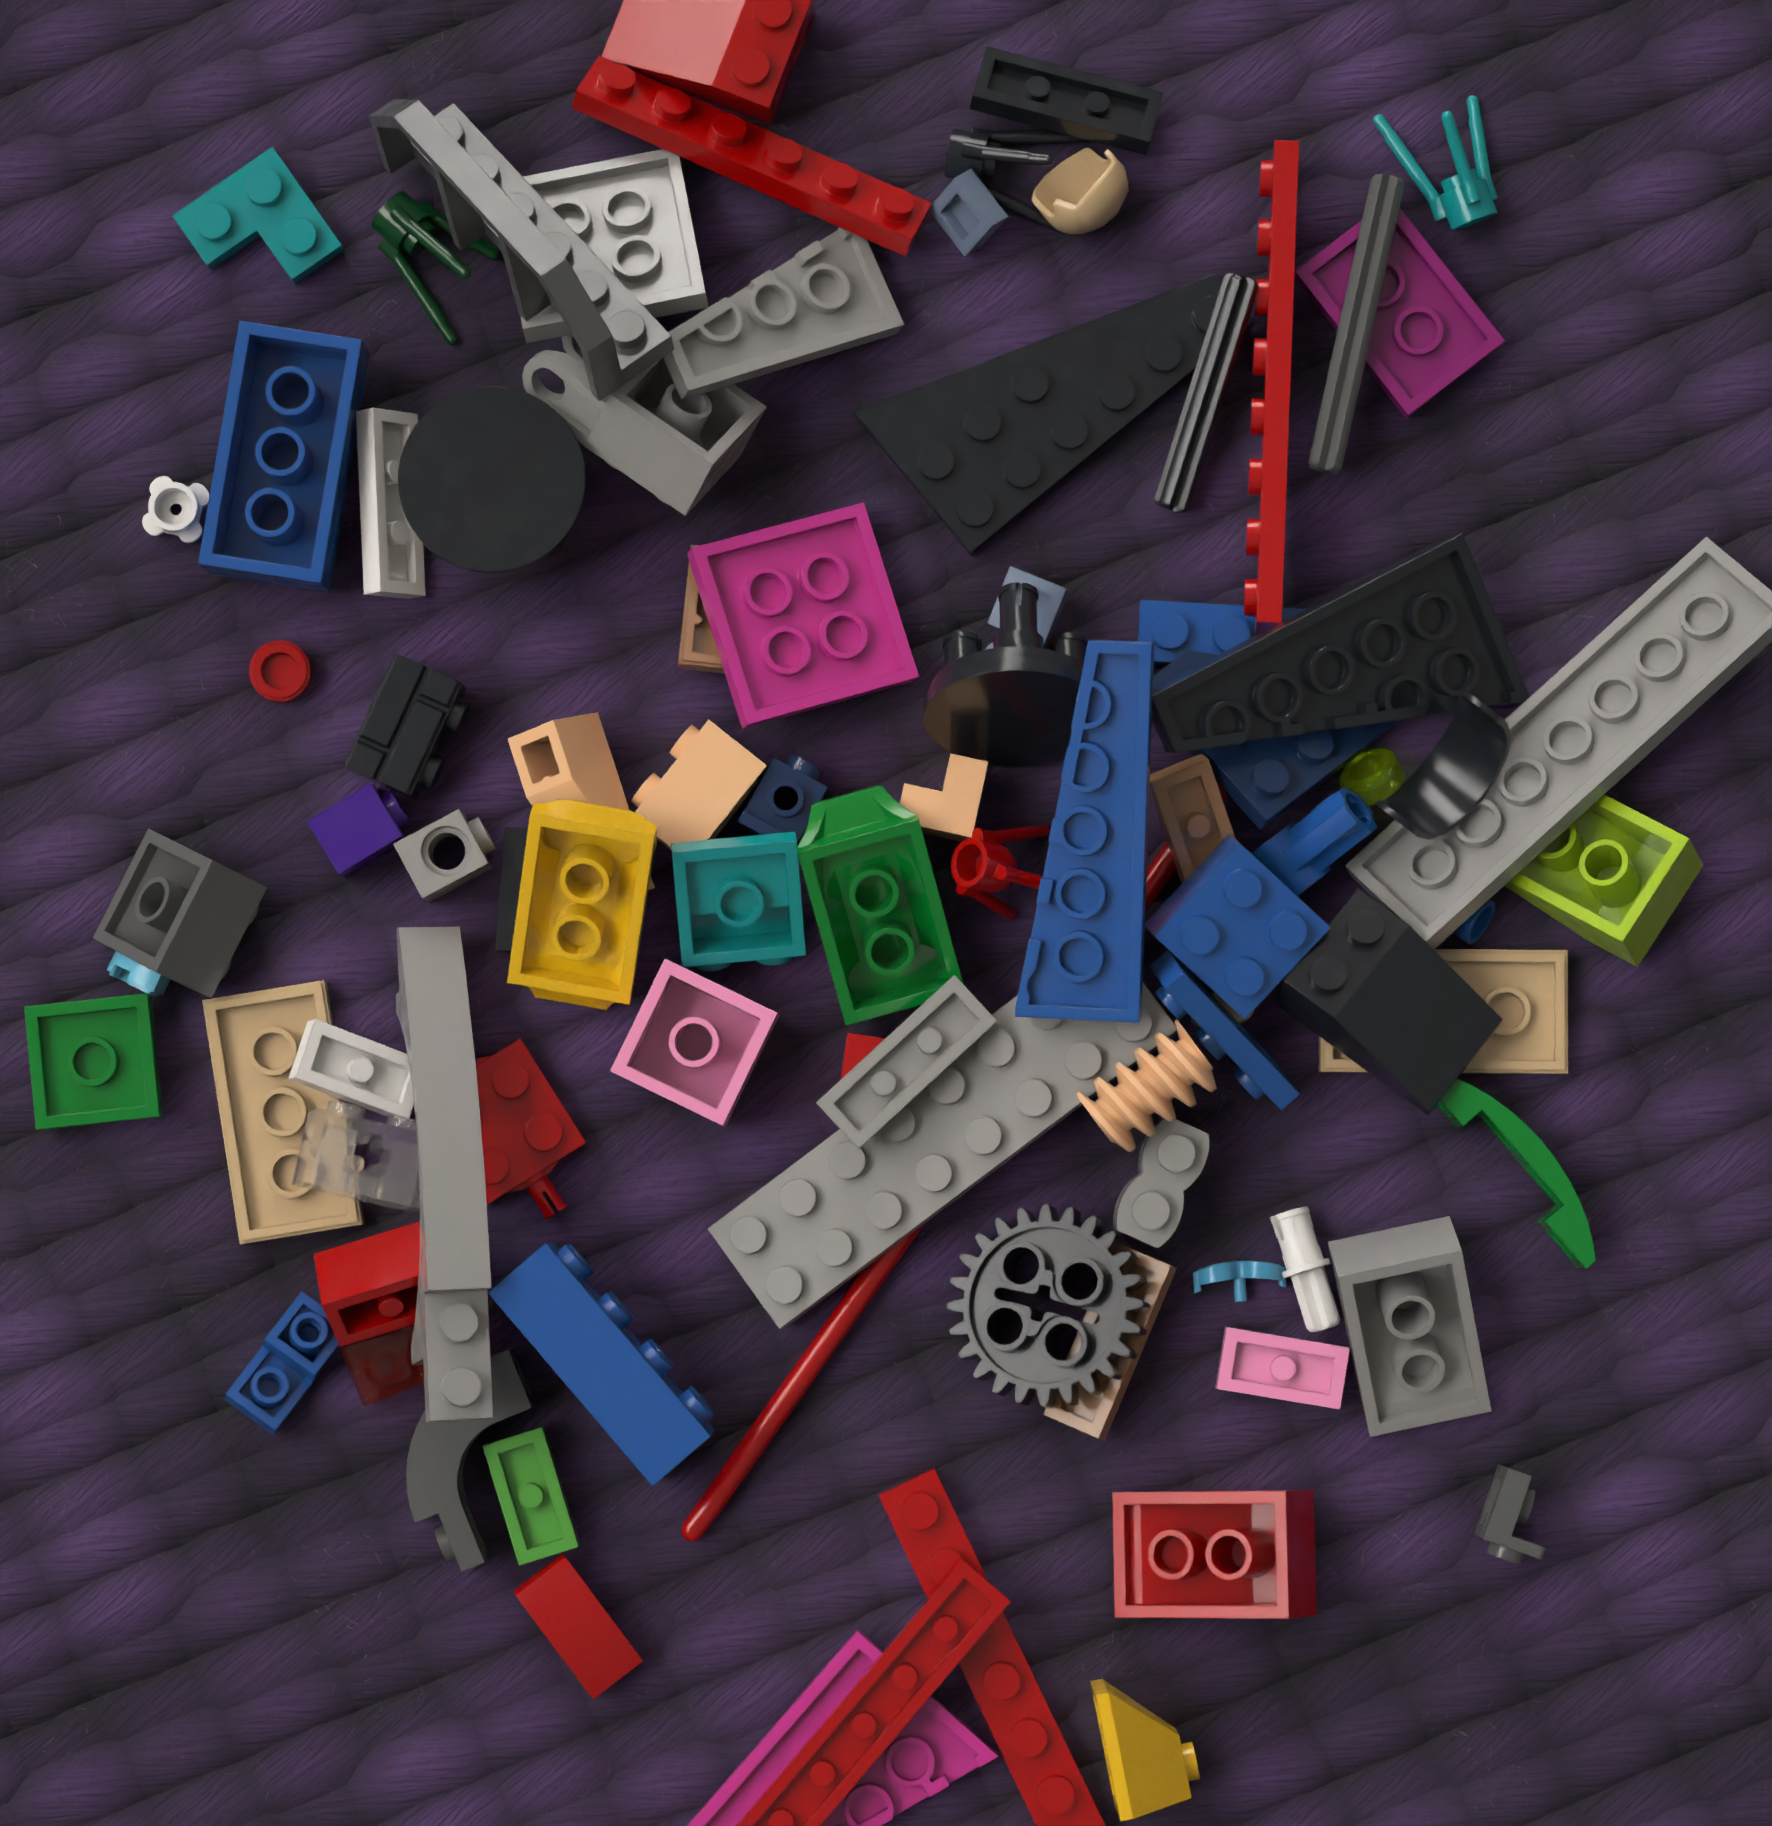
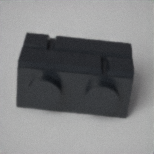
[343,653,471,800]

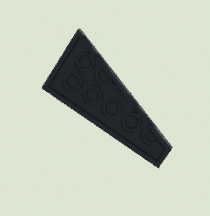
[1152,533,1530,753]

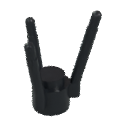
[945,127,1092,231]

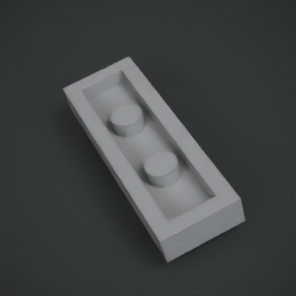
[816,975,997,1149]

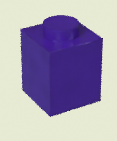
[307,783,410,879]

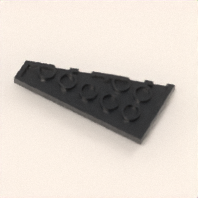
[854,274,1253,556]

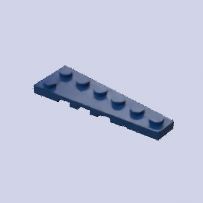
[1015,639,1154,1023]

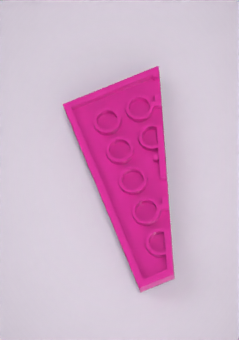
[687,1629,999,1826]

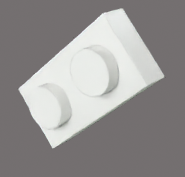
[288,1019,414,1122]

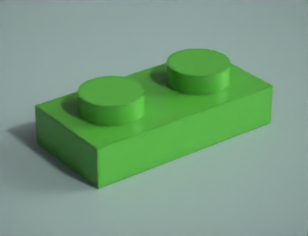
[483,1426,580,1566]

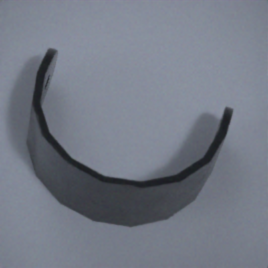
[1375,690,1512,840]

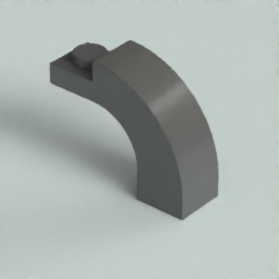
[406,1348,536,1572]

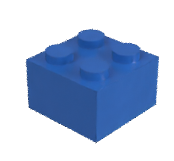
[1145,834,1331,1019]

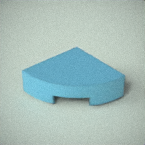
[107,951,171,997]

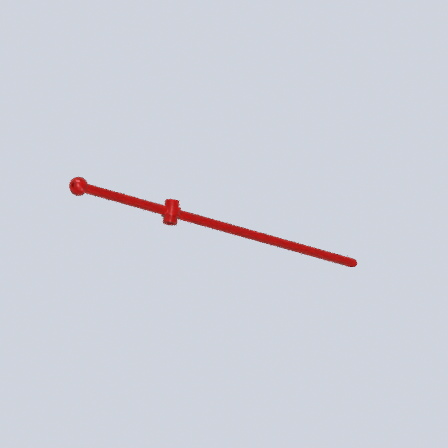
[681,783,1229,1541]

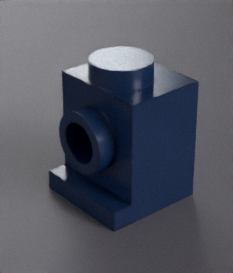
[738,754,829,847]

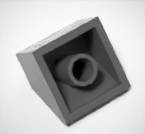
[93,828,267,998]

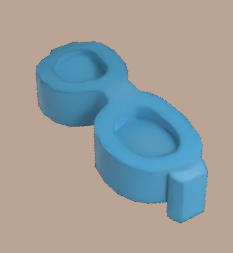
[1193,1260,1286,1302]

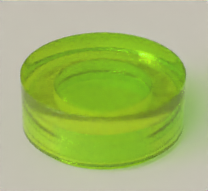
[1340,748,1405,806]

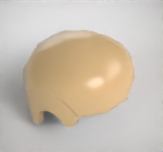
[1031,148,1129,234]

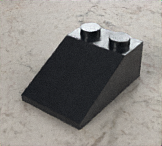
[1277,889,1503,1115]

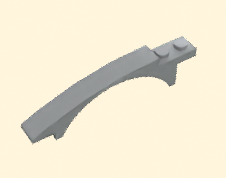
[396,926,493,1422]

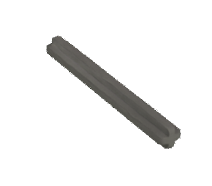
[1308,174,1405,474]

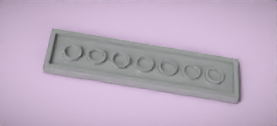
[1345,536,1772,950]
[708,982,1178,1329]

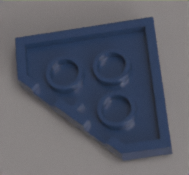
[1153,650,1398,831]

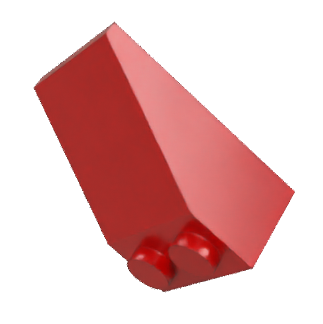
[602,0,815,126]
[1112,1490,1317,1619]

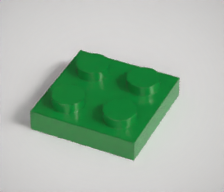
[24,993,163,1130]

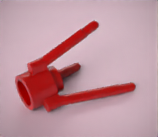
[951,825,1050,920]

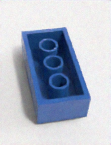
[198,320,370,593]
[488,1242,716,1486]

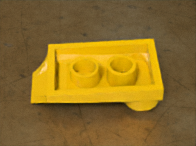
[507,800,658,1010]

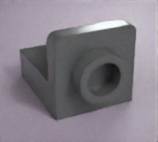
[1474,1464,1546,1565]

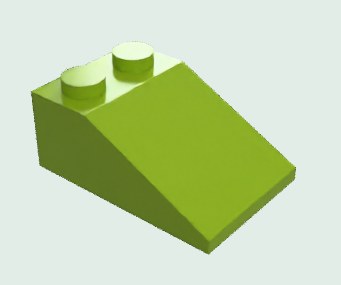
[1504,794,1703,967]

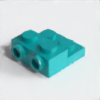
[671,832,806,971]

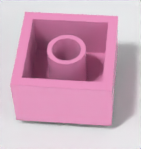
[610,959,779,1127]

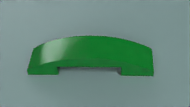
[1437,1079,1596,1269]

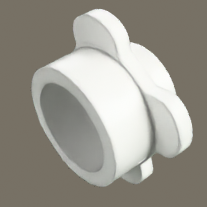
[142,476,210,543]

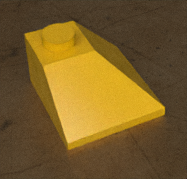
[1090,1679,1200,1821]

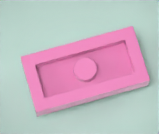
[1215,1327,1350,1409]

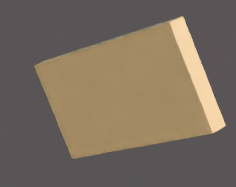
[1319,949,1568,1074]
[202,980,365,1244]

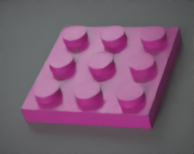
[687,502,919,729]

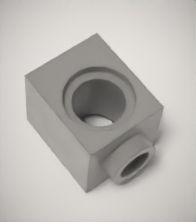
[393,809,496,903]

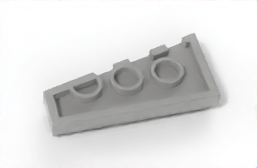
[663,227,904,400]

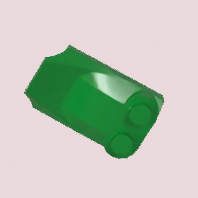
[796,786,963,1026]

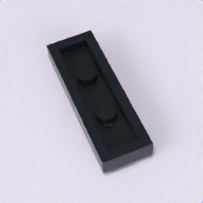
[970,46,1163,156]

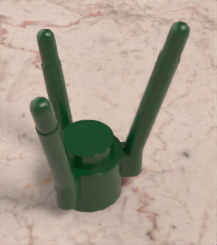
[371,191,500,346]

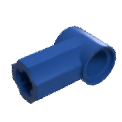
[1251,786,1378,896]

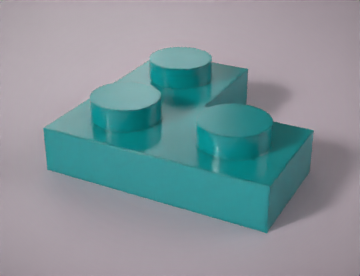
[172,147,344,284]

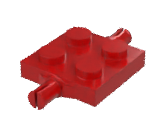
[475,1038,586,1220]

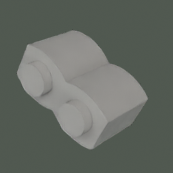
[1113,1118,1209,1248]

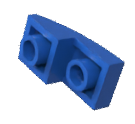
[224,1291,339,1436]

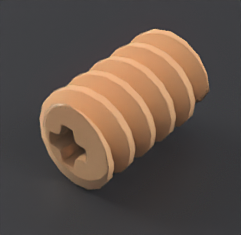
[1076,1019,1217,1152]

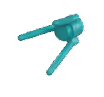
[1373,95,1498,231]

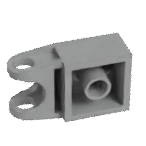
[522,334,767,516]

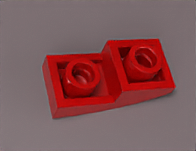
[513,1553,643,1699]

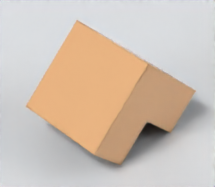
[900,753,988,842]

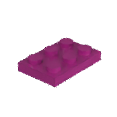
[1294,208,1505,419]

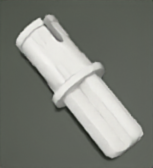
[1270,1206,1340,1332]

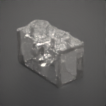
[292,1101,420,1213]

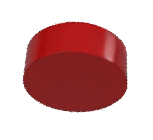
[249,640,313,704]

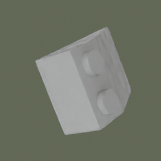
[1328,1216,1492,1437]

